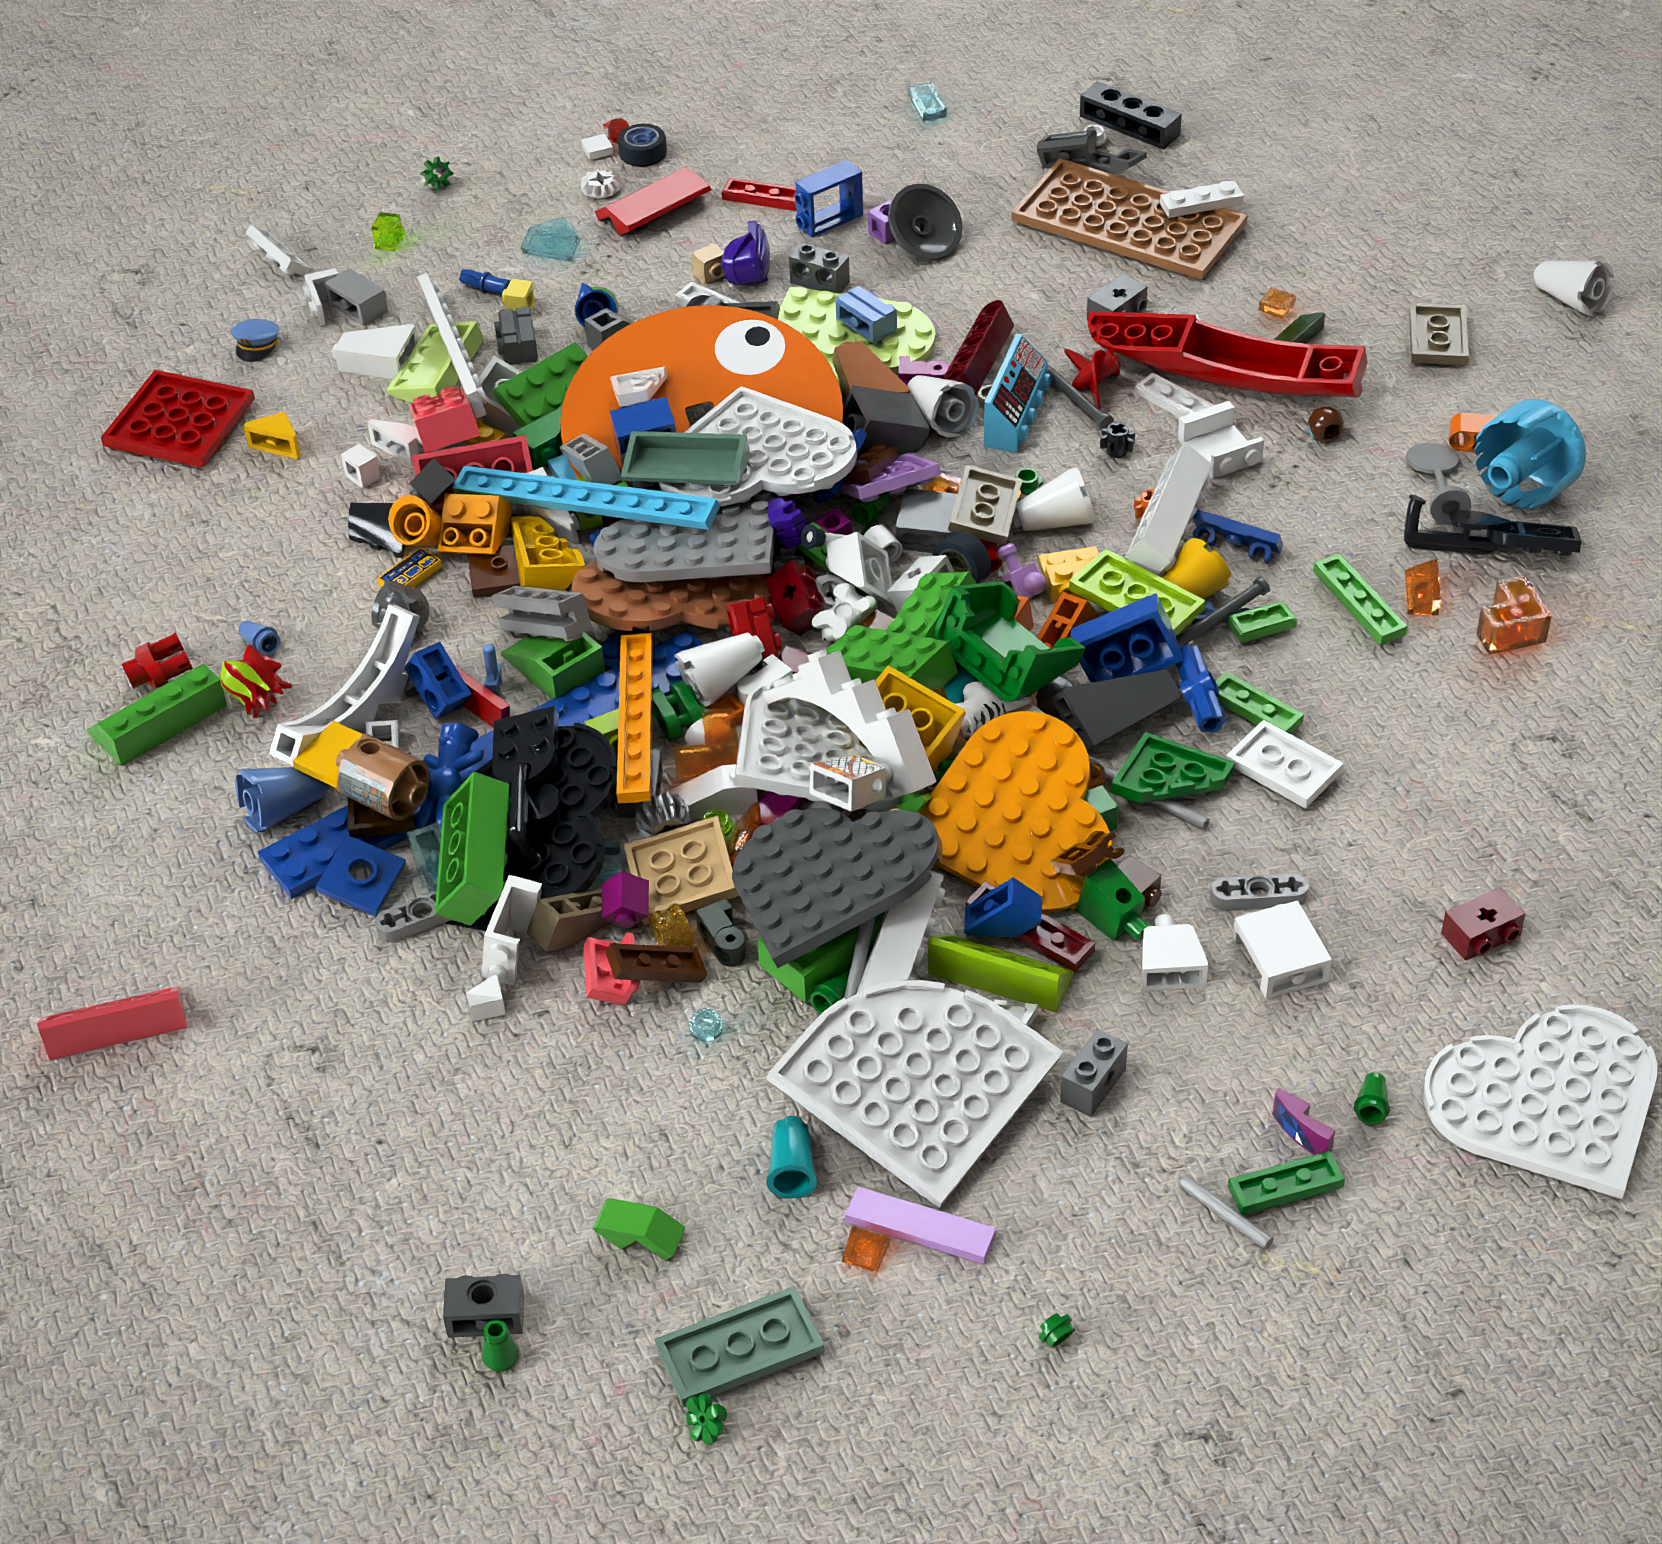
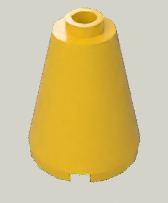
[1161,538,1231,599]

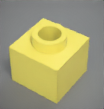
[502,279,535,311]

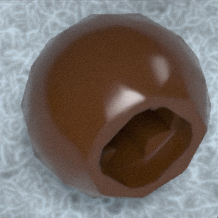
[1307,406,1344,443]

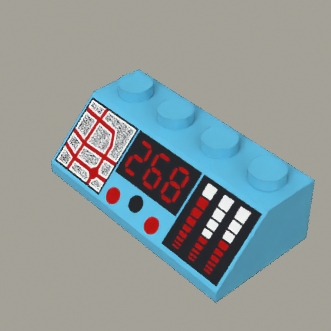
[984,334,1052,453]

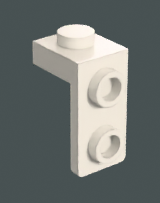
[302,268,338,326]

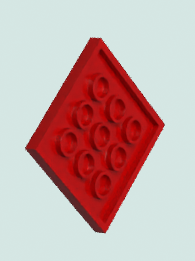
[101,370,255,468]

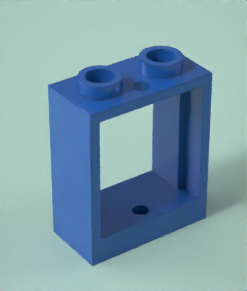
[794,160,863,237]

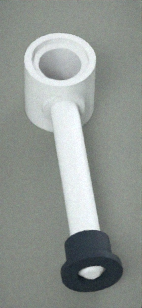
[801,525,903,565]

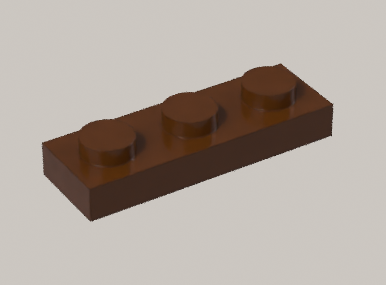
[842,444,898,485]
[605,943,708,983]

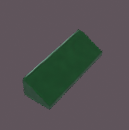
[1274,312,1325,344]

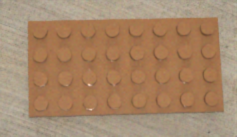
[1011,158,1248,280]

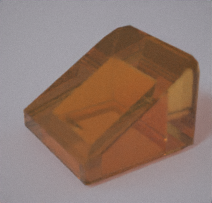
[842,1226,891,1272]

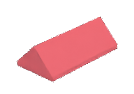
[412,435,533,511]
[37,986,187,1060]

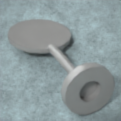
[1406,443,1472,525]

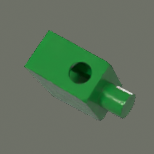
[1076,858,1150,941]

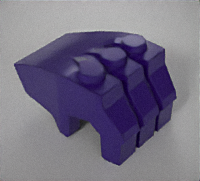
[768,497,808,550]

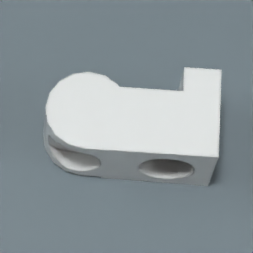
[737,654,793,706]

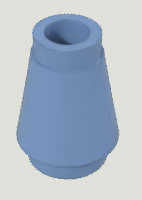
[238,620,280,655]

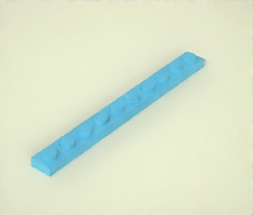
[452,466,720,530]

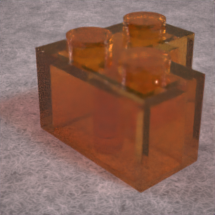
[1476,575,1552,655]
[673,706,738,779]

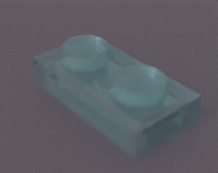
[908,82,947,121]

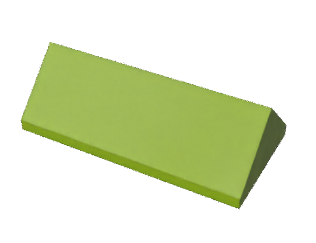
[928,933,1074,1013]

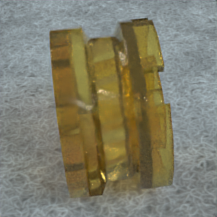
[649,903,694,947]

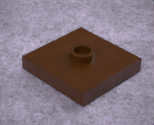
[468,544,520,598]

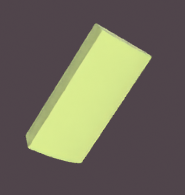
[387,321,484,403]

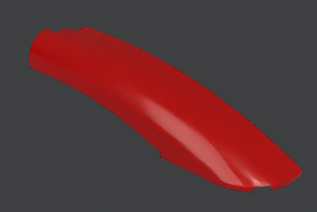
[1088,311,1368,398]

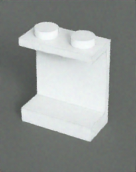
[1177,401,1264,479]
[482,875,542,986]

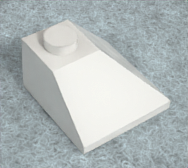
[826,532,894,607]

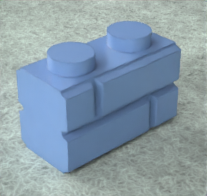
[835,285,897,344]

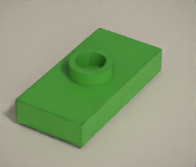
[1227,600,1297,643]

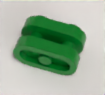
[652,680,708,742]

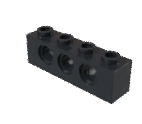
[1080,81,1182,150]

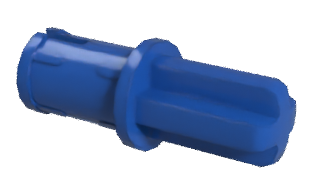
[459,269,511,295]

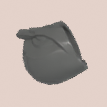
[371,580,429,646]

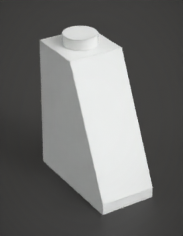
[333,324,418,379]

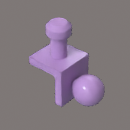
[998,543,1047,598]

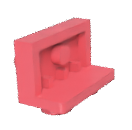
[583,933,640,1006]

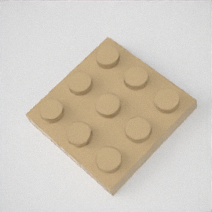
[624,816,739,925]

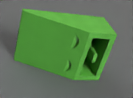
[501,632,605,699]

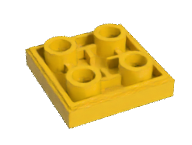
[292,721,364,788]

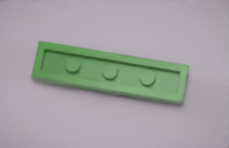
[1313,553,1408,645]

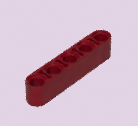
[944,300,1015,396]

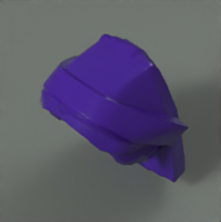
[721,221,770,285]

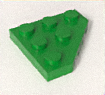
[1110,732,1235,803]

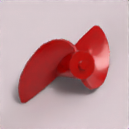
[1064,349,1121,410]

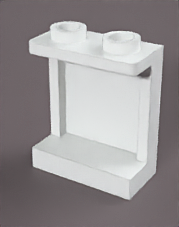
[1233,900,1332,999]

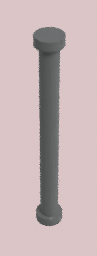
[1048,364,1114,430]
[1176,577,1270,648]

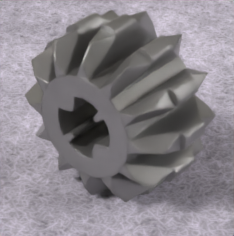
[635,791,691,838]

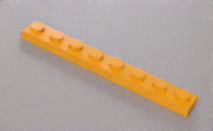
[617,633,653,804]

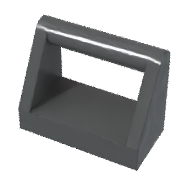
[1037,130,1097,168]

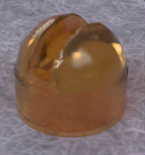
[1088,763,1106,790]

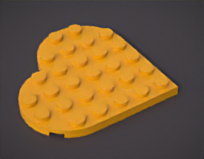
[919,711,1112,915]

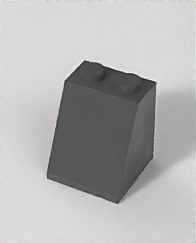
[842,385,930,461]

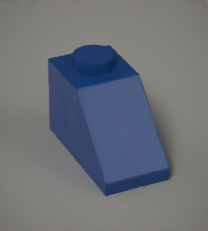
[964,877,1042,937]

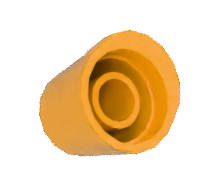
[388,495,442,548]

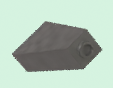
[1051,669,1183,750]

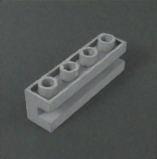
[491,586,592,642]

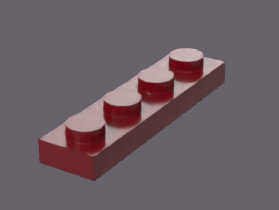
[965,881,1095,973]

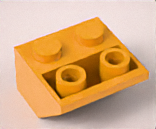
[438,494,513,555]

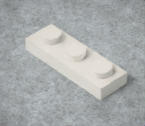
[1160,181,1244,218]
[246,225,310,277]

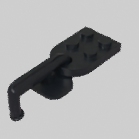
[1404,494,1582,556]
[492,706,560,871]

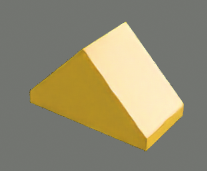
[243,411,301,459]

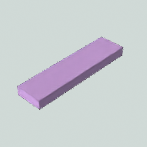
[845,1186,996,1264]

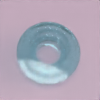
[689,1008,723,1041]

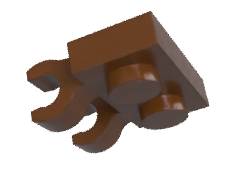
[1050,831,1125,878]

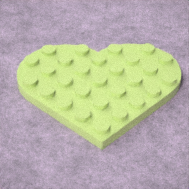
[778,286,935,393]

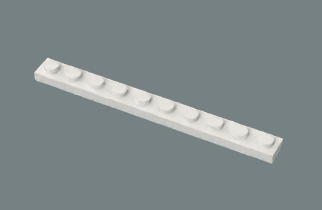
[417,273,488,419]

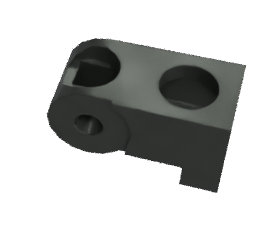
[696,898,746,967]

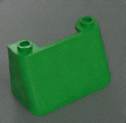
[934,581,1086,702]

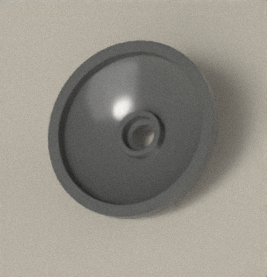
[888,184,963,260]

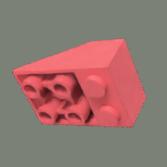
[409,386,481,453]

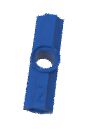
[1175,645,1226,733]

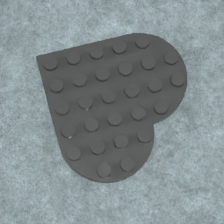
[732,808,943,969]

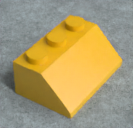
[875,665,966,772]

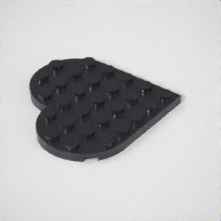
[428,722,617,906]

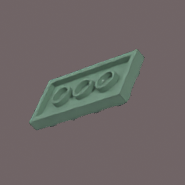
[654,1286,825,1408]

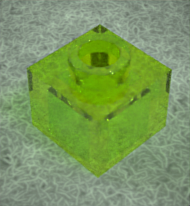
[371,212,405,251]

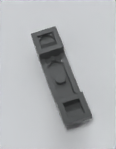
[1081,149,1147,175]

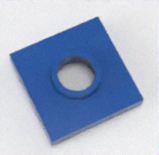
[316,834,406,917]

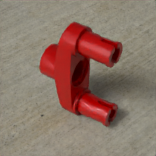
[121,632,193,689]

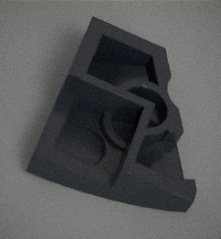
[348,502,406,558]

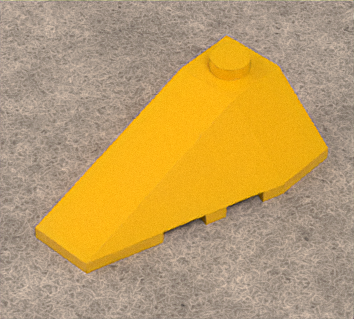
[511,516,585,591]

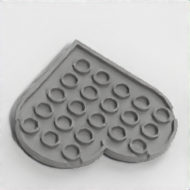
[593,489,776,582]

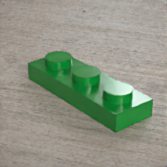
[1228,1151,1345,1215]

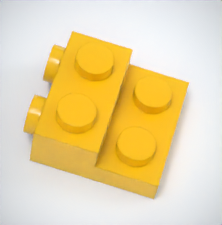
[1038,546,1099,603]

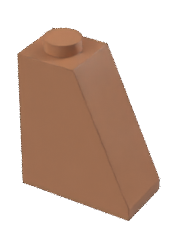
[832,341,909,398]

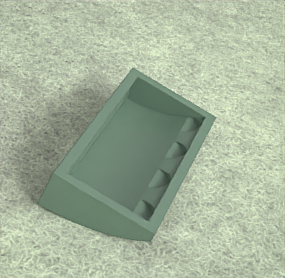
[621,431,750,485]

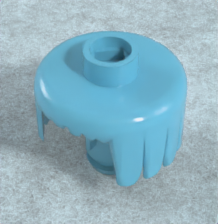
[1474,399,1586,509]

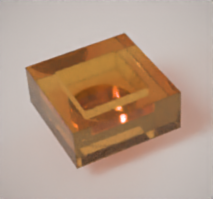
[1259,287,1296,318]

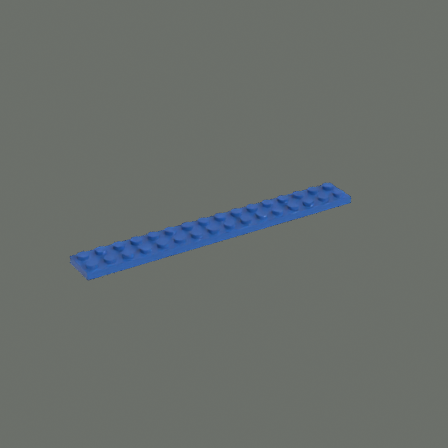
[258,629,704,899]

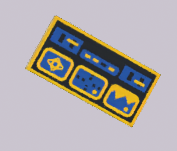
[377,547,442,587]

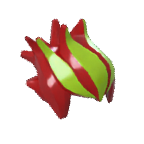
[220,645,292,718]

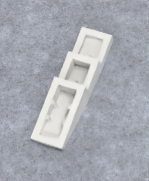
[367,419,467,465]

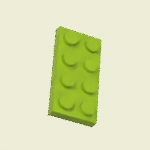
[1069,549,1205,636]

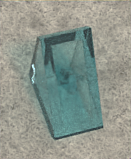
[407,822,441,893]

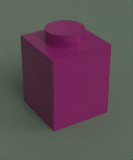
[601,871,649,928]

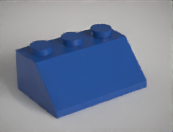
[1071,593,1183,683]

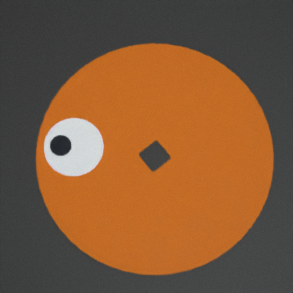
[560,305,843,502]

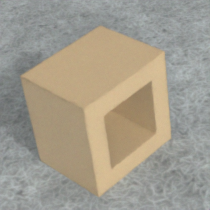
[692,243,725,285]

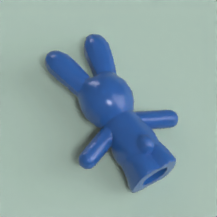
[415,723,483,833]

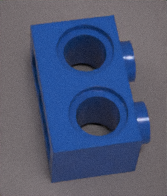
[404,642,471,720]

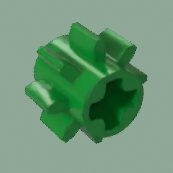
[420,156,454,191]

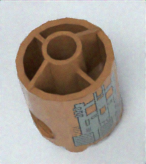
[336,734,430,820]

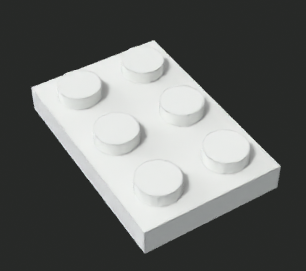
[1226,720,1343,809]

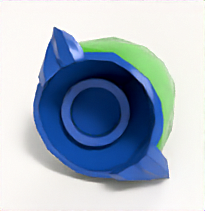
[574,283,619,327]

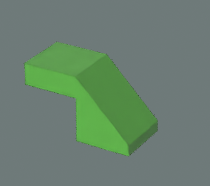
[592,1198,685,1261]

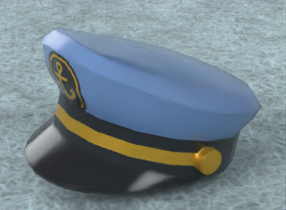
[230,319,279,362]

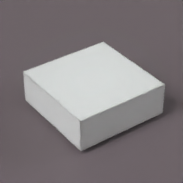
[581,134,613,160]

